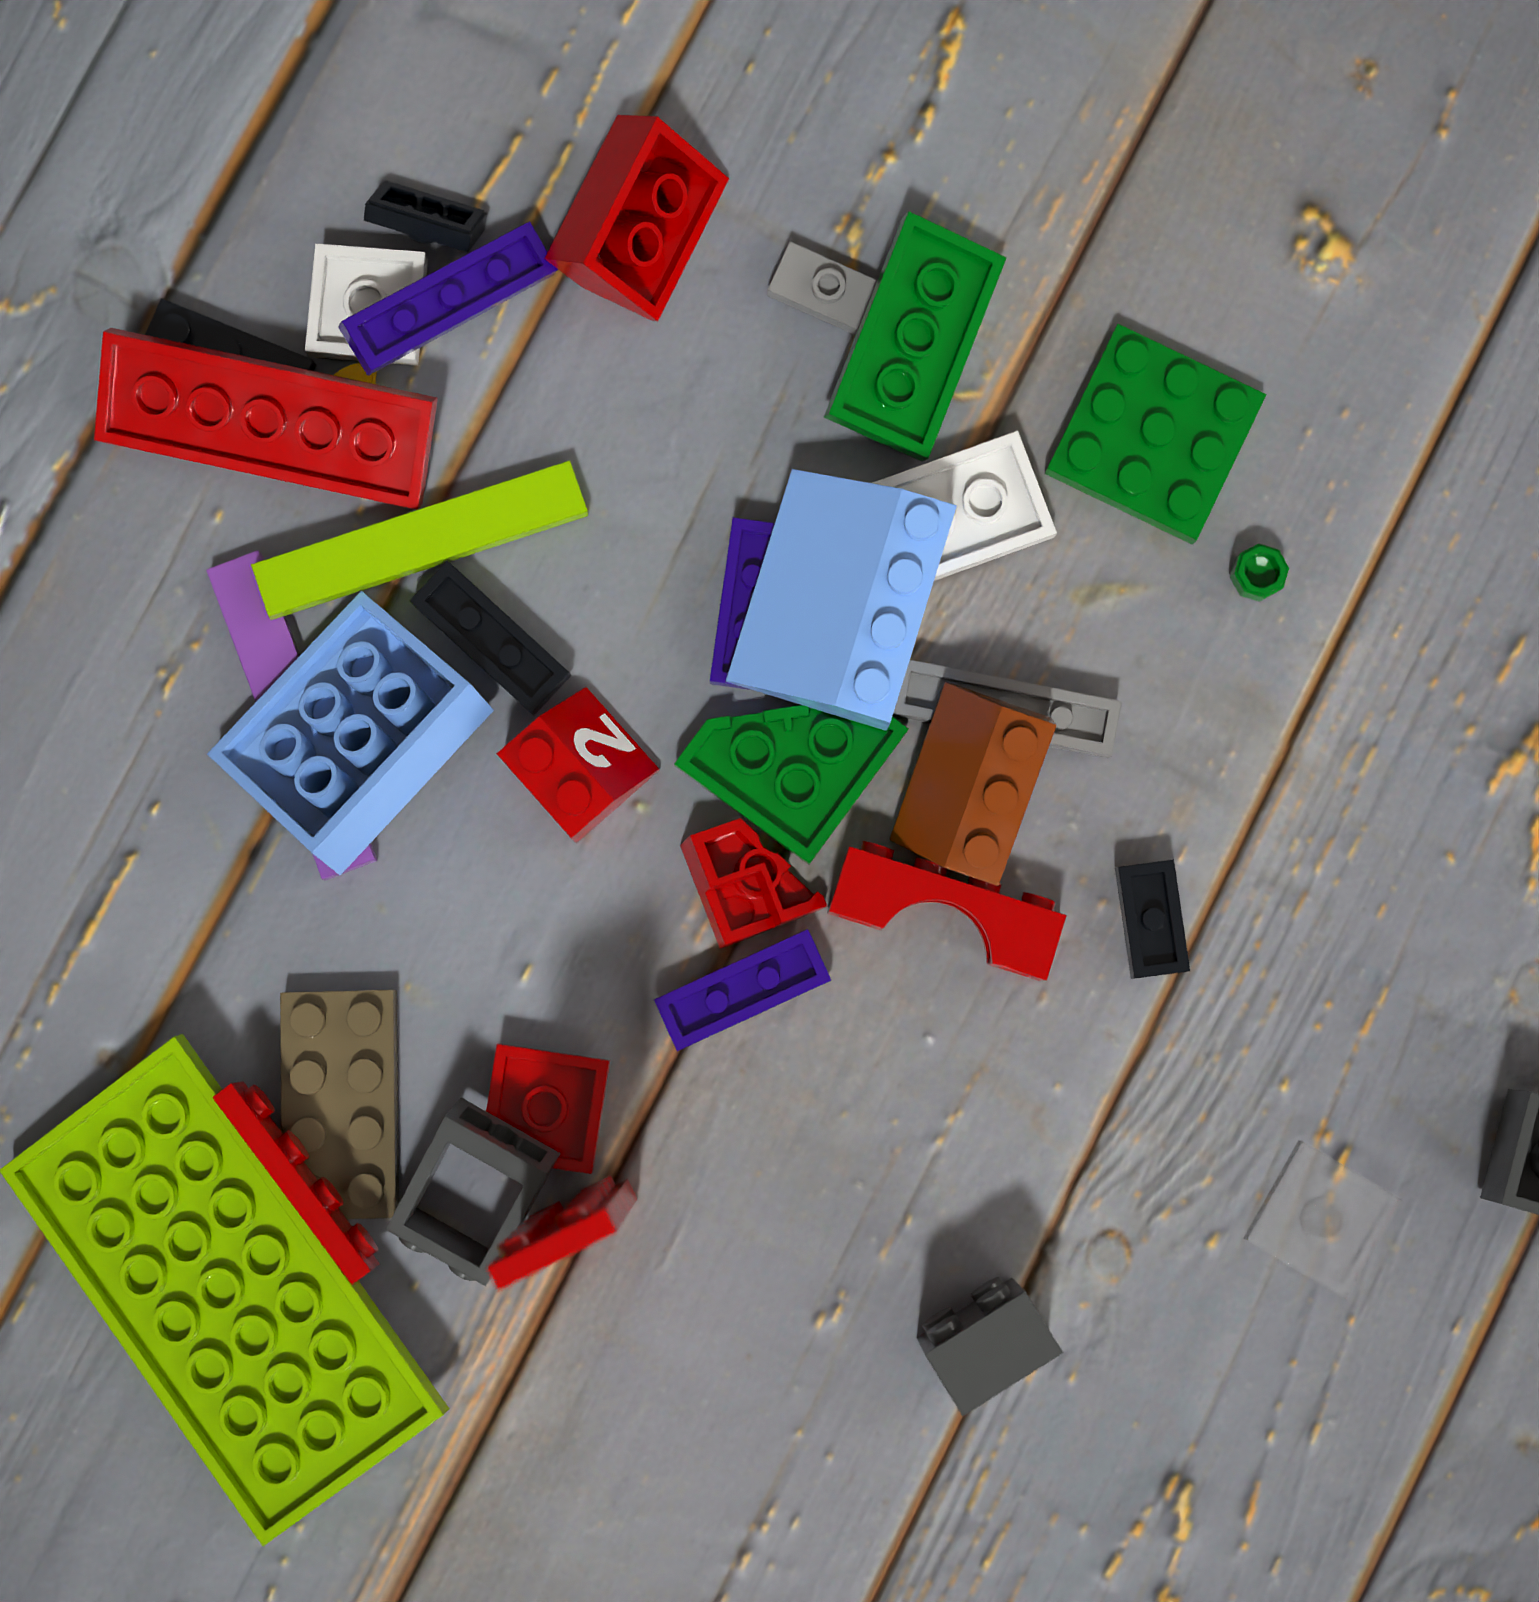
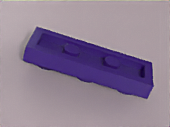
[710,517,775,690]
[654,929,831,1051]

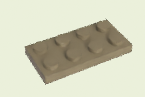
[280,990,399,1219]

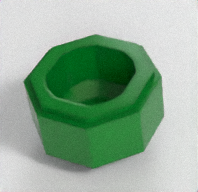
[1230,544,1289,602]

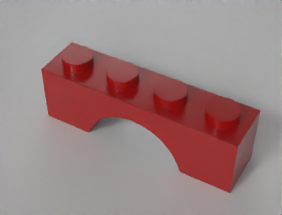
[827,841,1067,981]

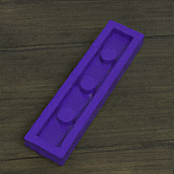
[338,221,558,376]

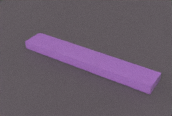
[206,550,377,881]

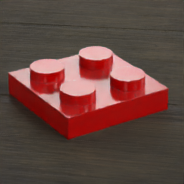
[486,1044,610,1174]

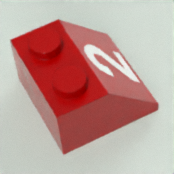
[496,687,660,843]

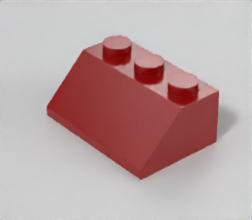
[545,115,729,322]

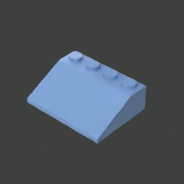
[726,469,957,731]
[207,591,494,875]

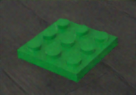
[1044,324,1267,545]

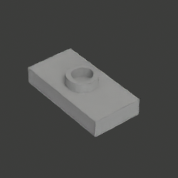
[767,242,877,335]

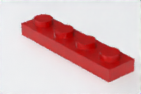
[212,1081,380,1285]

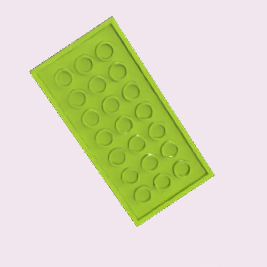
[0,1034,450,1547]

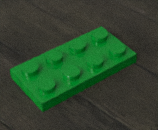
[824,211,1007,462]

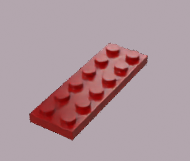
[94,328,438,510]
[487,1175,637,1291]

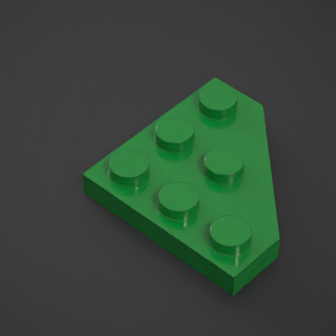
[674,705,909,865]

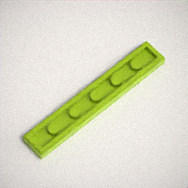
[251,460,588,620]

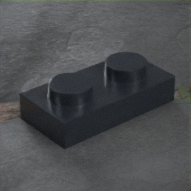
[1115,859,1190,979]

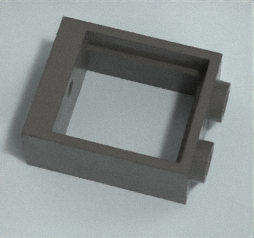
[385,1097,561,1286]

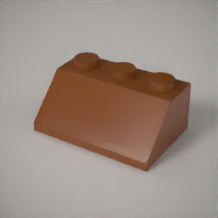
[889,681,1057,886]

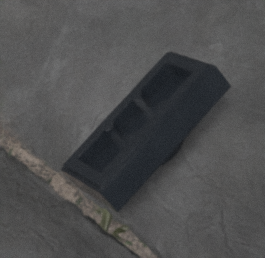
[363,180,487,253]

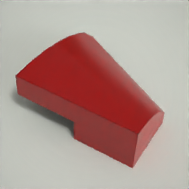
[680,818,827,949]

